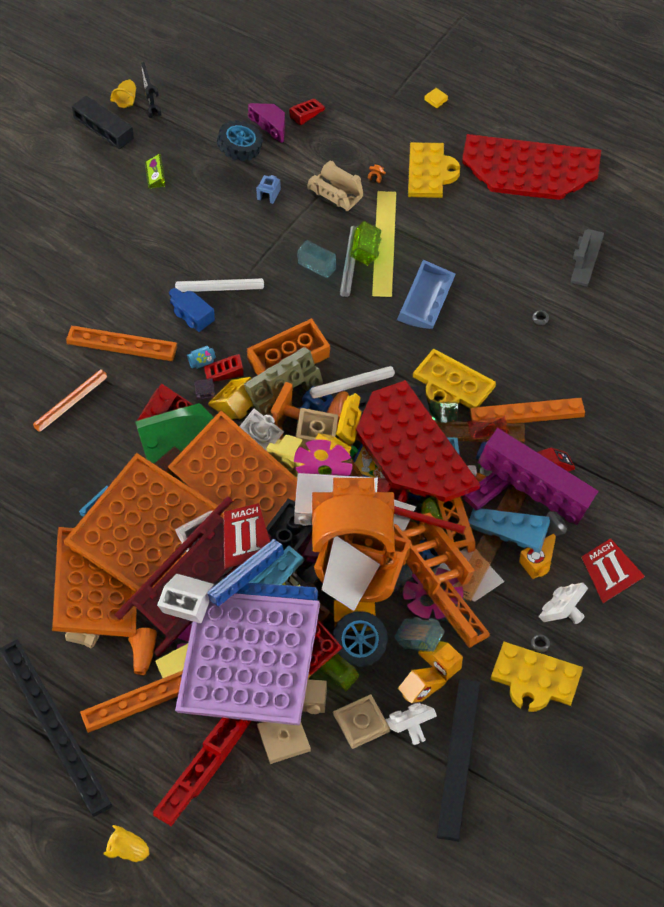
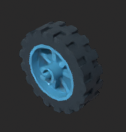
[217,120,263,161]
[333,611,388,667]

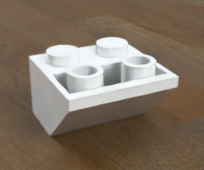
[157,574,215,624]

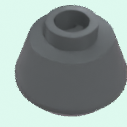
[546,511,568,536]

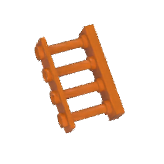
[394,512,475,596]

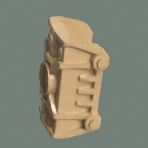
[307,160,363,211]

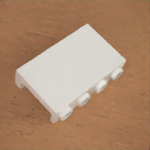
[294,473,378,526]

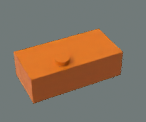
[247,318,330,375]

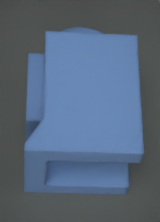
[256,175,281,204]

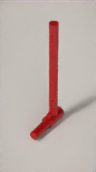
[394,506,466,534]

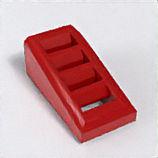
[289,99,325,125]
[204,354,244,383]

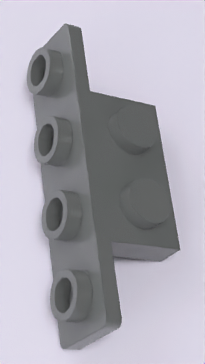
[571,229,604,286]

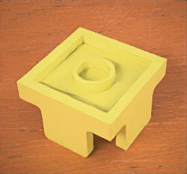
[266,435,309,478]

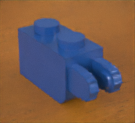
[169,288,215,332]

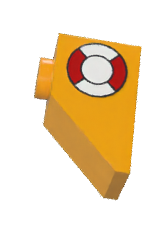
[519,534,556,579]
[418,639,463,680]
[398,667,447,703]

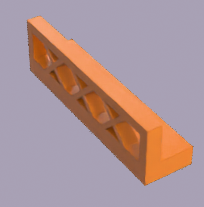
[436,496,476,553]
[423,580,490,648]

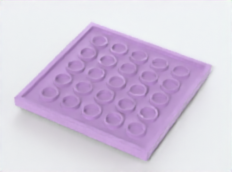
[175,594,320,726]

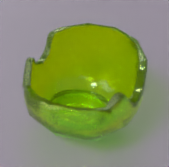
[421,497,443,520]

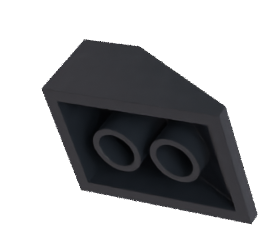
[266,499,312,556]

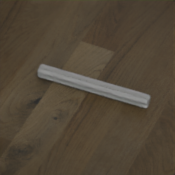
[340,226,360,297]

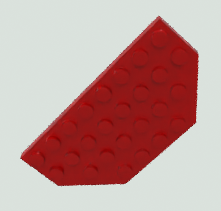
[462,134,601,200]
[356,380,480,502]

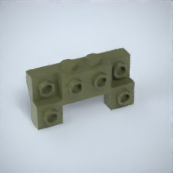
[244,347,323,416]

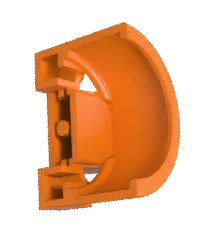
[312,478,395,552]
[314,533,411,603]

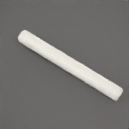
[175,278,264,292]
[310,366,395,399]

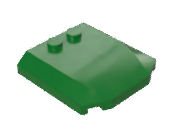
[135,403,214,483]

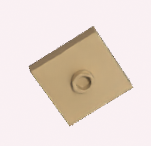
[333,694,390,749]
[257,722,311,764]

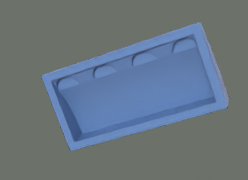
[397,260,456,329]

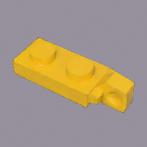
[336,393,362,444]

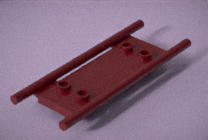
[114,496,272,657]

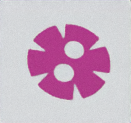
[294,439,353,476]
[403,568,463,619]

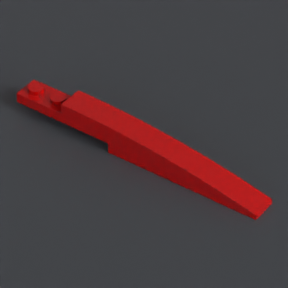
[153,718,251,826]

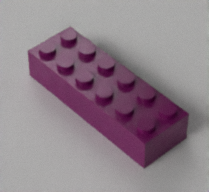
[478,428,598,525]

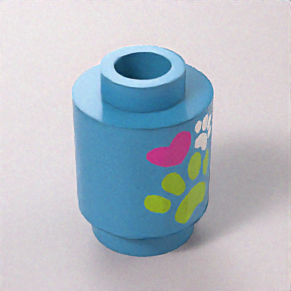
[187,346,216,369]

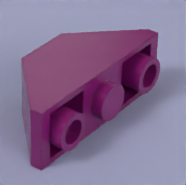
[248,103,285,143]

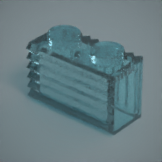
[297,240,336,278]
[395,617,445,652]

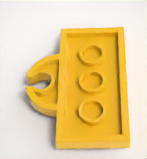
[408,142,460,198]
[413,348,496,409]
[491,642,583,712]

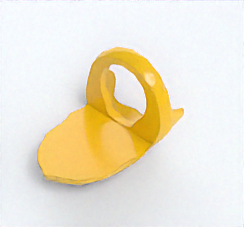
[110,79,136,108]
[103,825,149,862]

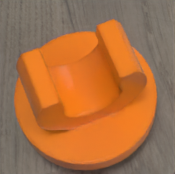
[368,164,386,183]

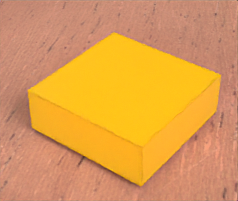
[425,88,448,108]

